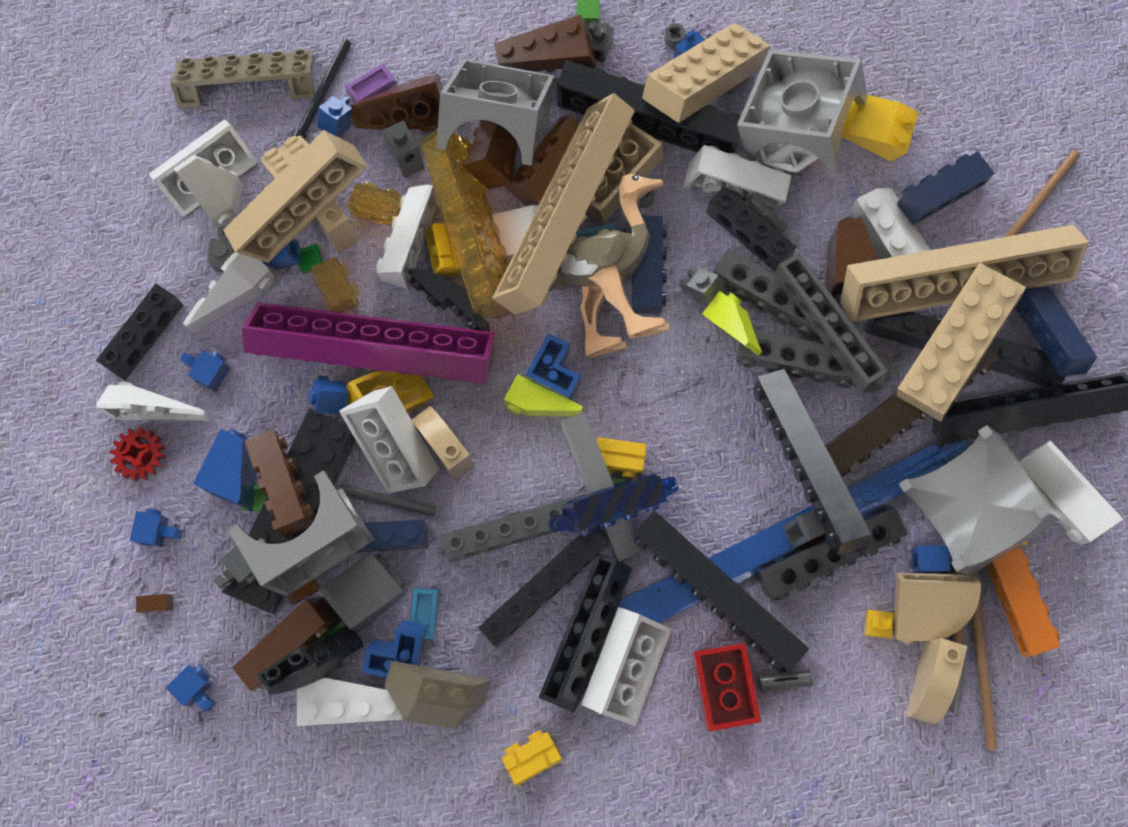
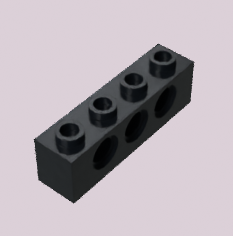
[706,186,796,272]
[96,283,183,381]

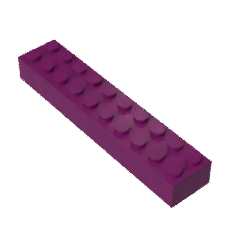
[242,302,495,384]

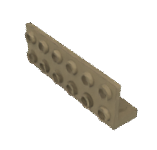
[170,49,315,108]

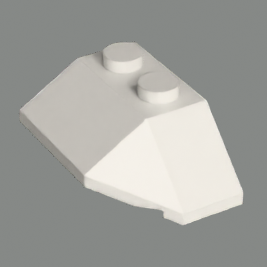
[759,119,846,173]

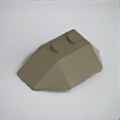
[384,661,491,729]

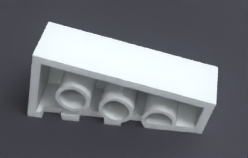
[683,145,792,209]
[297,678,404,726]

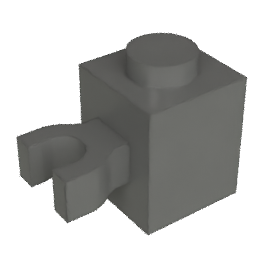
[589,21,614,62]
[207,227,235,272]
[679,267,727,307]
[213,545,257,590]

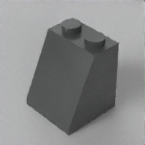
[318,552,406,633]

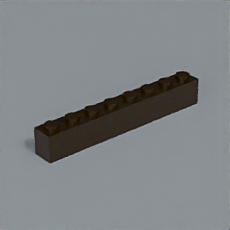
[825,347,998,478]

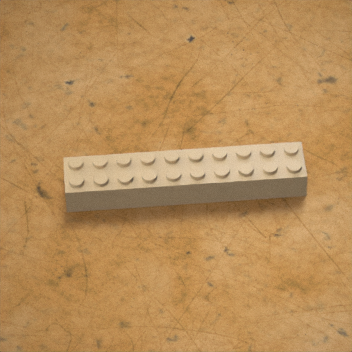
[492,93,635,315]
[840,225,1089,322]

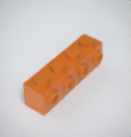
[986,548,1061,657]

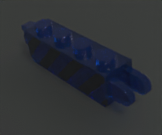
[548,473,679,536]

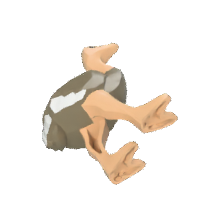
[548,174,670,358]

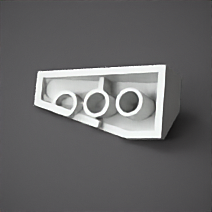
[173,155,244,228]
[183,252,275,334]
[96,382,211,421]

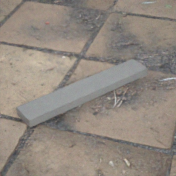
[560,412,640,561]

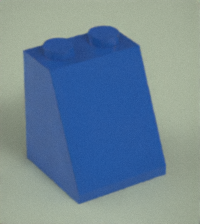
[193,429,256,512]

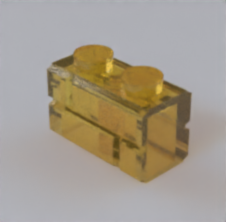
[347,182,402,226]
[310,257,360,313]

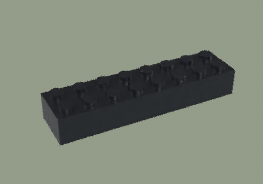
[557,60,740,154]
[221,408,356,615]

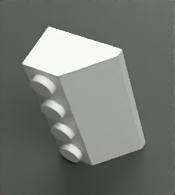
[149,120,258,217]
[376,185,438,289]
[850,188,930,259]
[339,386,439,494]
[1020,441,1123,545]
[581,607,672,726]

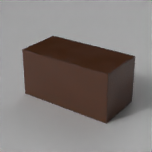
[287,578,321,605]
[136,594,173,614]

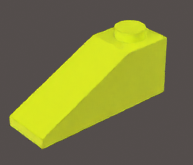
[702,291,761,356]
[504,374,583,416]

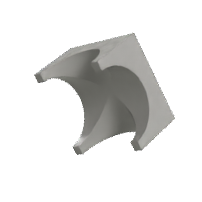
[737,50,868,174]
[437,59,554,166]
[899,425,1060,575]
[228,470,374,596]

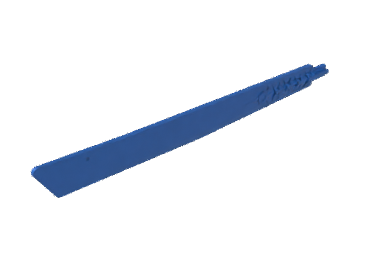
[614,440,967,623]

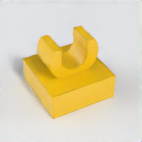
[865,610,894,639]

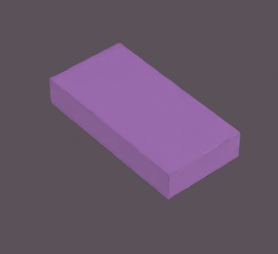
[345,63,396,103]

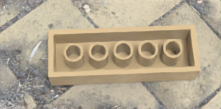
[642,23,770,123]
[223,130,368,263]
[896,262,1026,422]

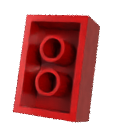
[691,643,761,731]

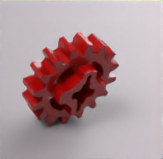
[109,427,166,482]

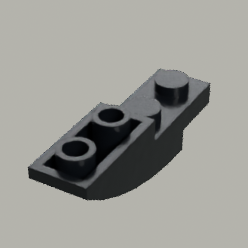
[408,268,490,331]
[256,625,364,695]

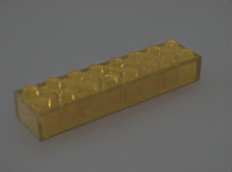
[419,130,511,319]

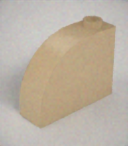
[314,200,358,253]
[411,406,475,481]
[893,573,981,644]
[906,638,968,724]

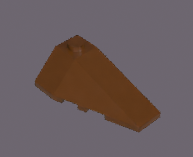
[348,73,443,131]

